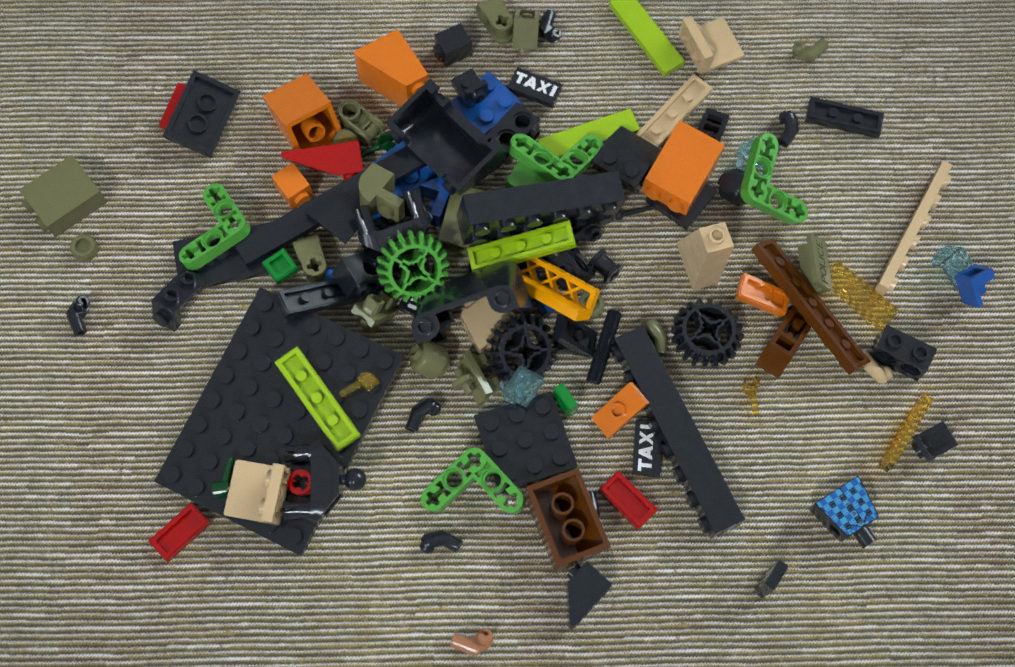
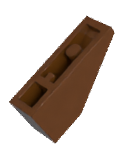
[755,305,811,379]

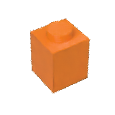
[271,162,313,210]

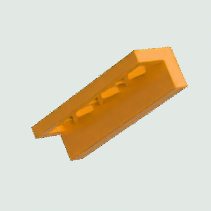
[520,257,601,321]

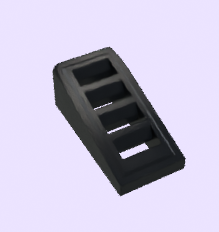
[697,108,730,142]

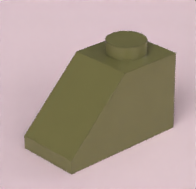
[512,9,540,53]

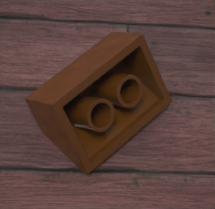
[524,468,611,573]

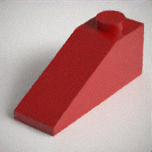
[281,141,363,181]

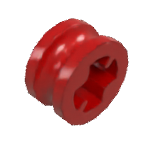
[287,469,311,496]

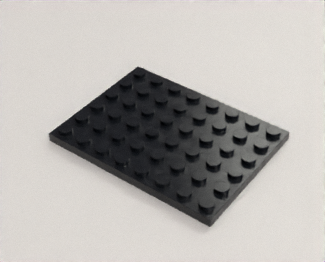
[154,287,405,556]

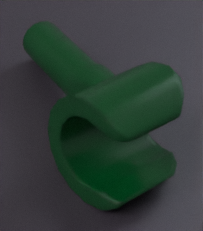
[361,133,396,158]
[212,458,234,498]

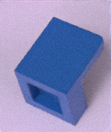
[954,264,995,308]

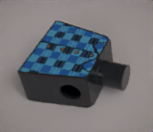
[809,476,879,549]

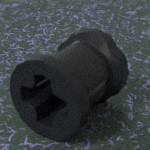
[588,249,623,284]

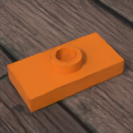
[734,273,789,318]
[591,382,650,439]

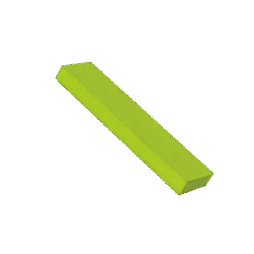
[609,0,685,77]
[537,108,640,162]
[467,220,577,272]
[275,346,361,452]

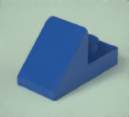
[420,177,451,228]

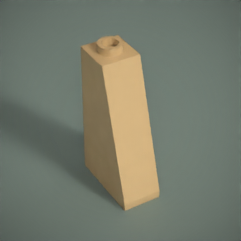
[677,222,734,290]

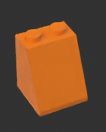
[353,29,429,107]
[262,73,341,150]
[641,120,725,216]

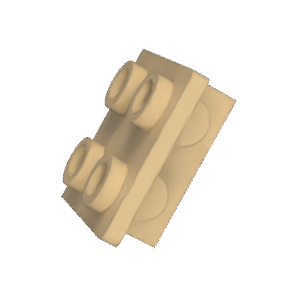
[679,16,744,75]
[224,460,292,526]

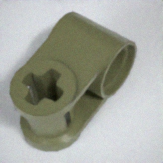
[475,0,514,44]
[338,99,386,147]
[292,234,328,284]

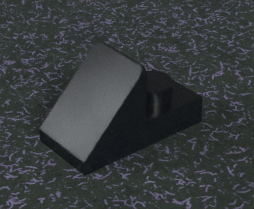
[553,314,597,358]

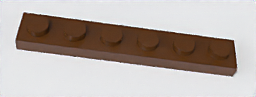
[751,238,871,375]

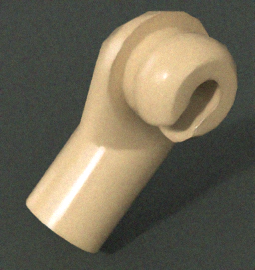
[862,350,893,384]

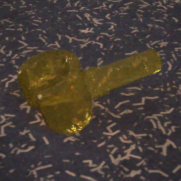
[339,372,379,397]
[742,376,760,416]

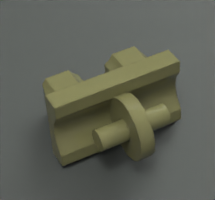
[351,289,398,332]
[452,351,501,406]

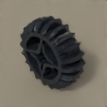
[671,298,744,369]
[484,312,558,386]

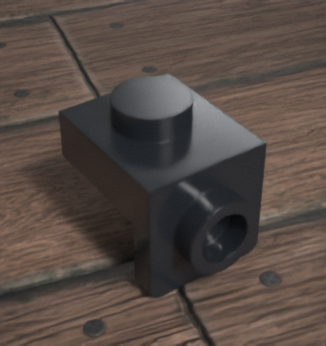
[911,421,959,461]

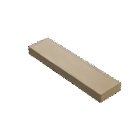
[636,74,713,148]

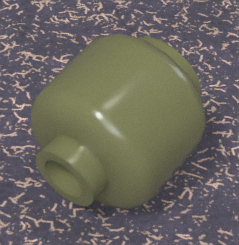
[409,340,450,379]

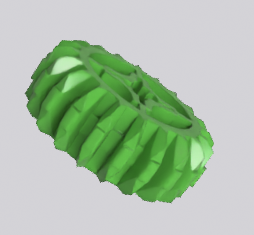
[376,230,450,303]

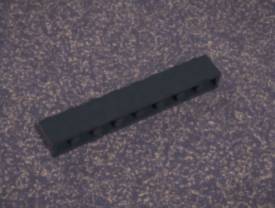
[611,326,745,539]

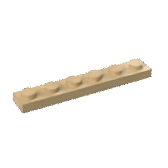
[872,160,952,298]

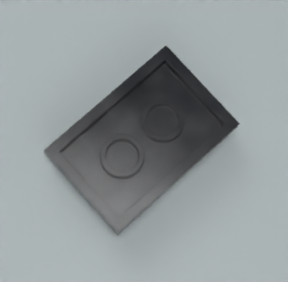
[163,70,241,158]

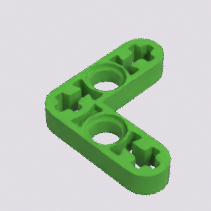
[508,133,603,182]
[740,133,808,225]
[179,183,251,271]
[421,447,526,515]

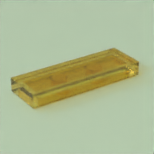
[830,260,900,331]
[879,394,934,472]

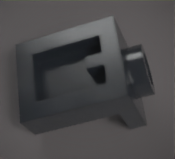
[451,68,488,107]

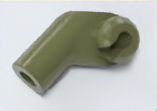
[792,39,829,61]
[640,319,667,357]

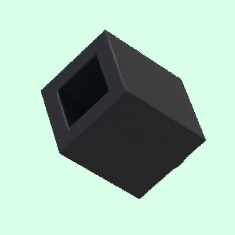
[432,23,472,67]

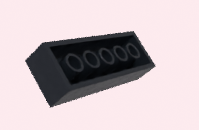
[456,171,626,246]

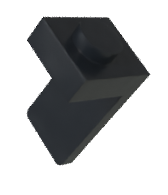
[152,267,206,332]

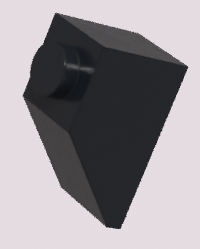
[566,561,613,631]

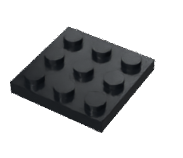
[474,391,578,494]

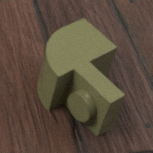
[359,162,405,222]

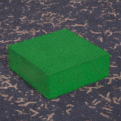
[262,248,299,285]
[553,383,578,417]

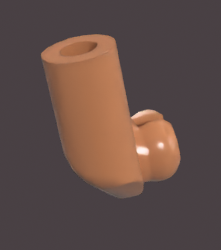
[450,628,493,655]

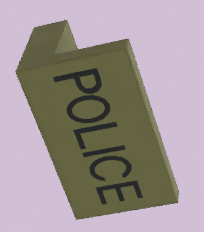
[798,233,833,295]

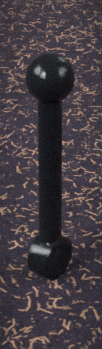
[615,205,658,220]

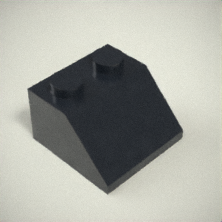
[592,126,662,195]

